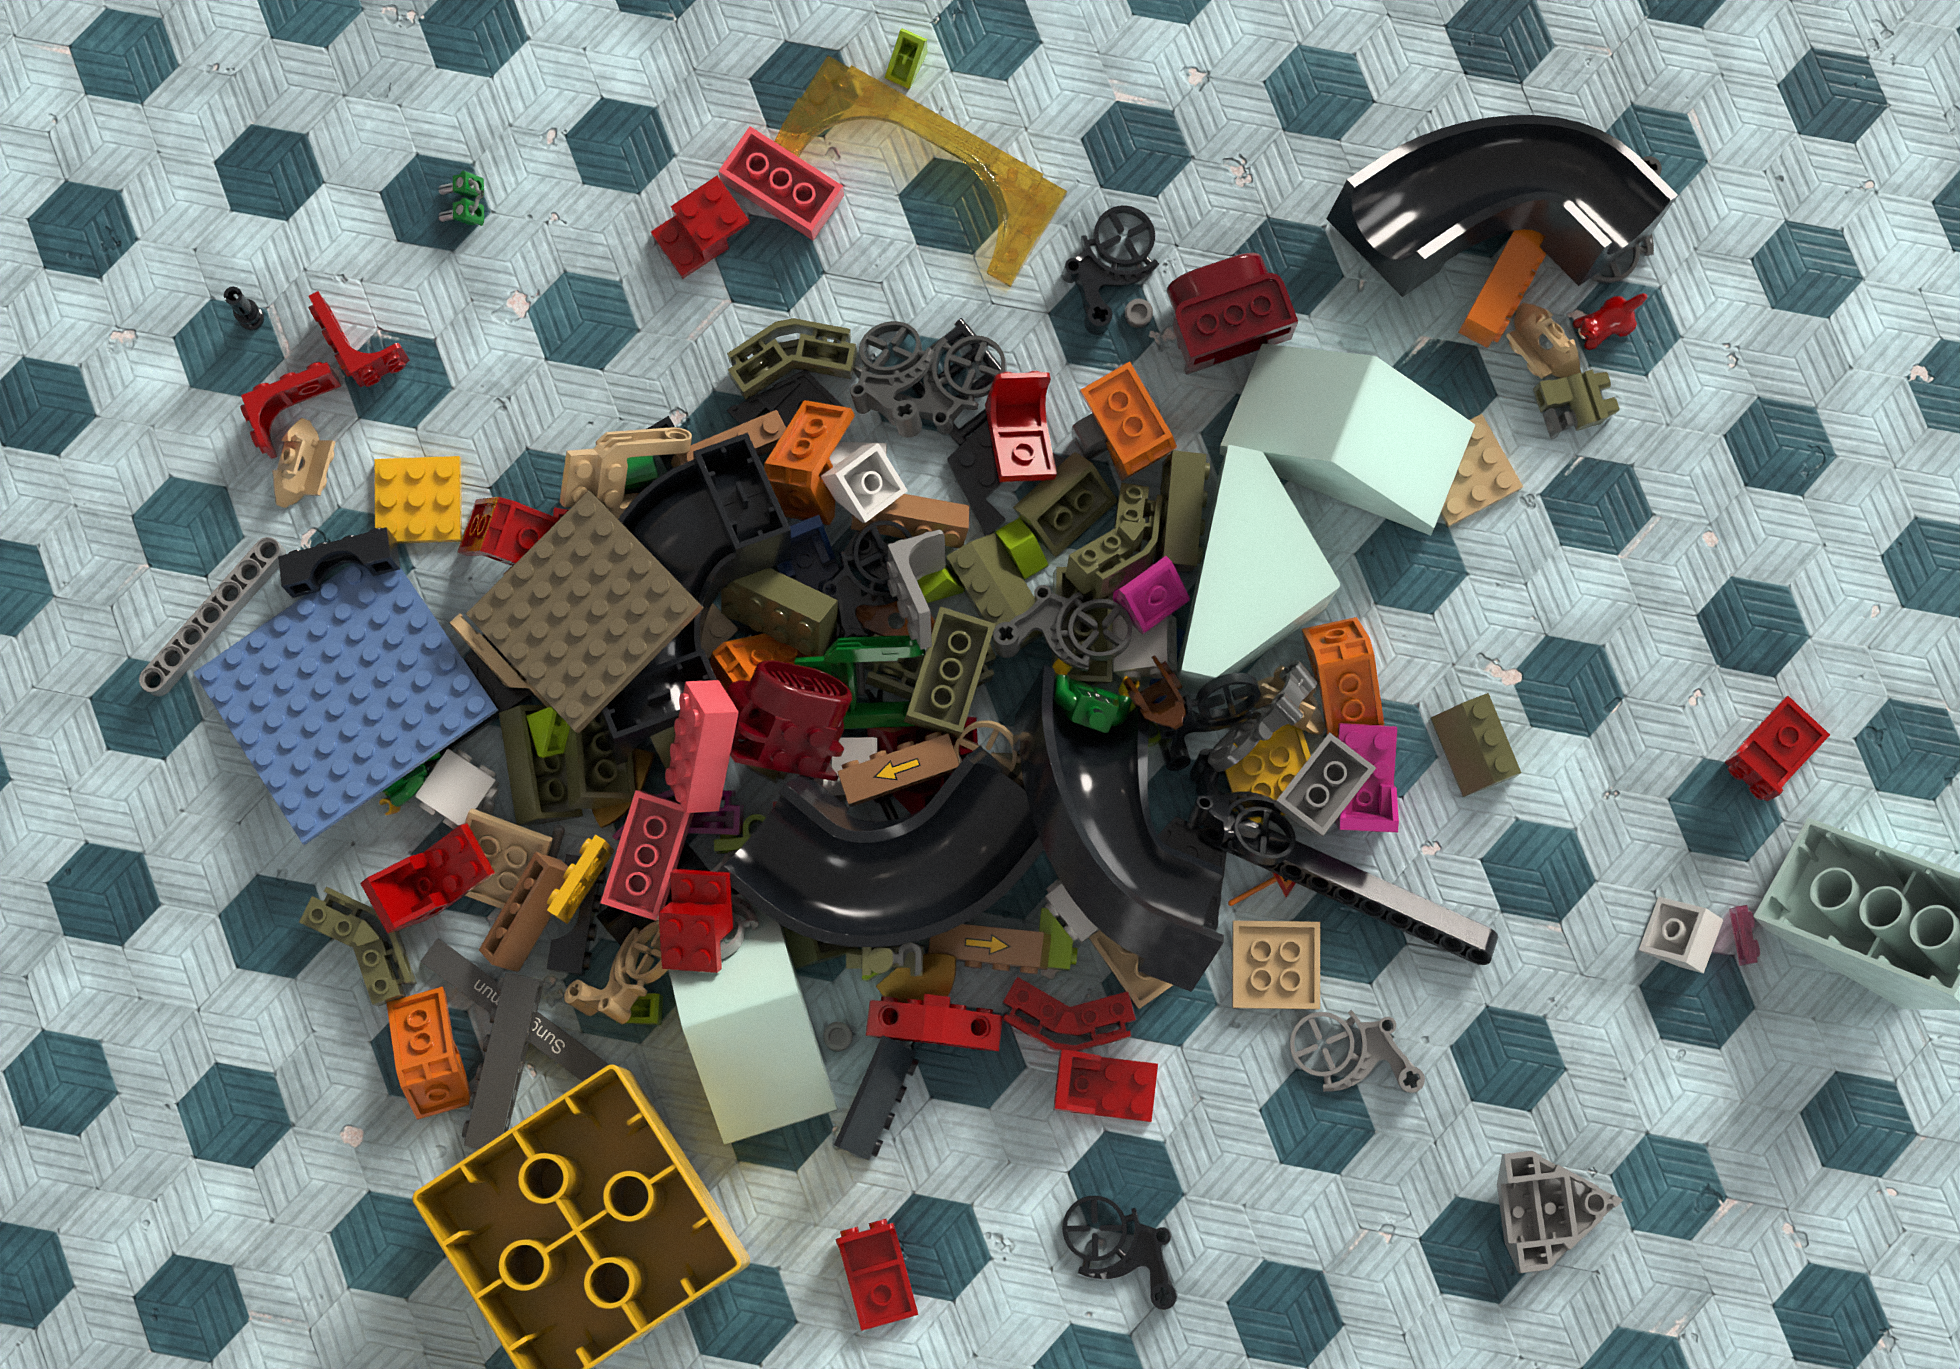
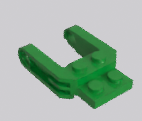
[794,635,925,729]

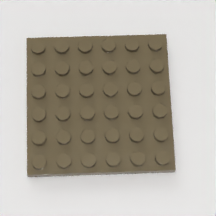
[466,490,704,733]

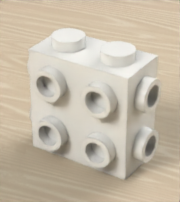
[1112,614,1177,682]
[415,749,500,829]
[1045,879,1099,944]

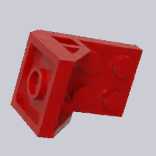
[457,497,560,566]
[360,823,495,933]
[1053,1049,1158,1122]

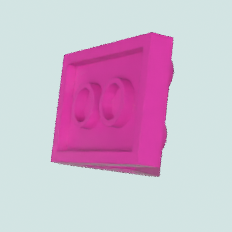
[1113,556,1191,635]
[1334,723,1399,833]

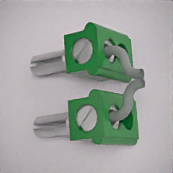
[439,170,484,226]

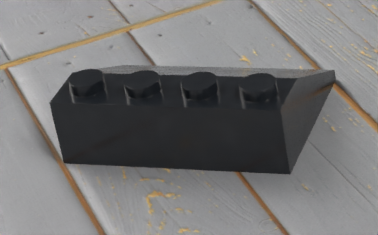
[834,1035,919,1160]

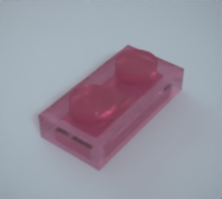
[1729,905,1760,966]

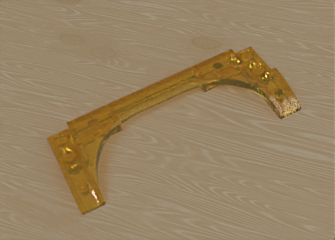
[774,56,1067,287]

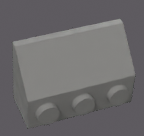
[1274,732,1376,837]

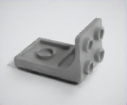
[886,530,946,650]

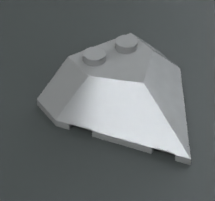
[1497,1151,1623,1273]

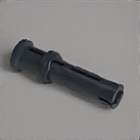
[224,286,264,331]

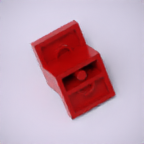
[651,175,750,279]
[658,869,733,973]

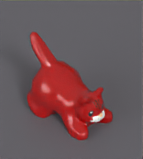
[1573,293,1647,350]

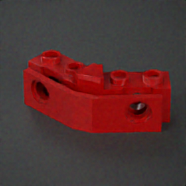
[1002,977,1136,1051]
[865,994,1003,1051]

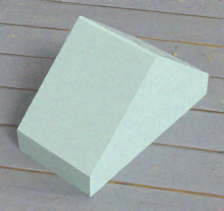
[1220,344,1475,536]
[1176,445,1340,693]
[1753,818,1960,1010]
[658,894,838,1145]

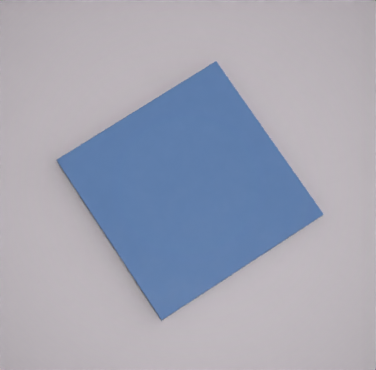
[193,563,498,845]

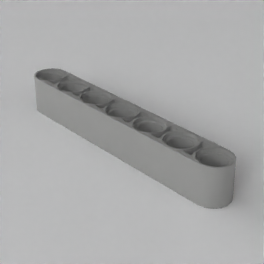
[139,537,286,696]

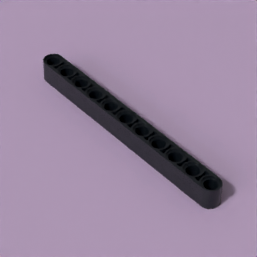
[1201,813,1498,965]

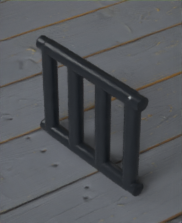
[911,318,1001,446]

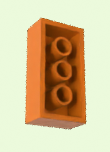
[1458,229,1546,348]

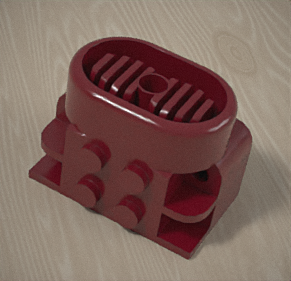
[1167,253,1298,375]
[726,660,852,782]

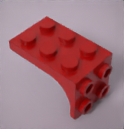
[308,291,409,387]
[240,362,342,459]
[985,371,1057,482]
[1724,696,1830,802]
[835,1219,919,1331]

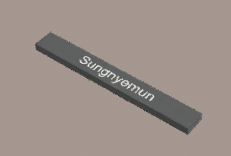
[420,938,610,1082]

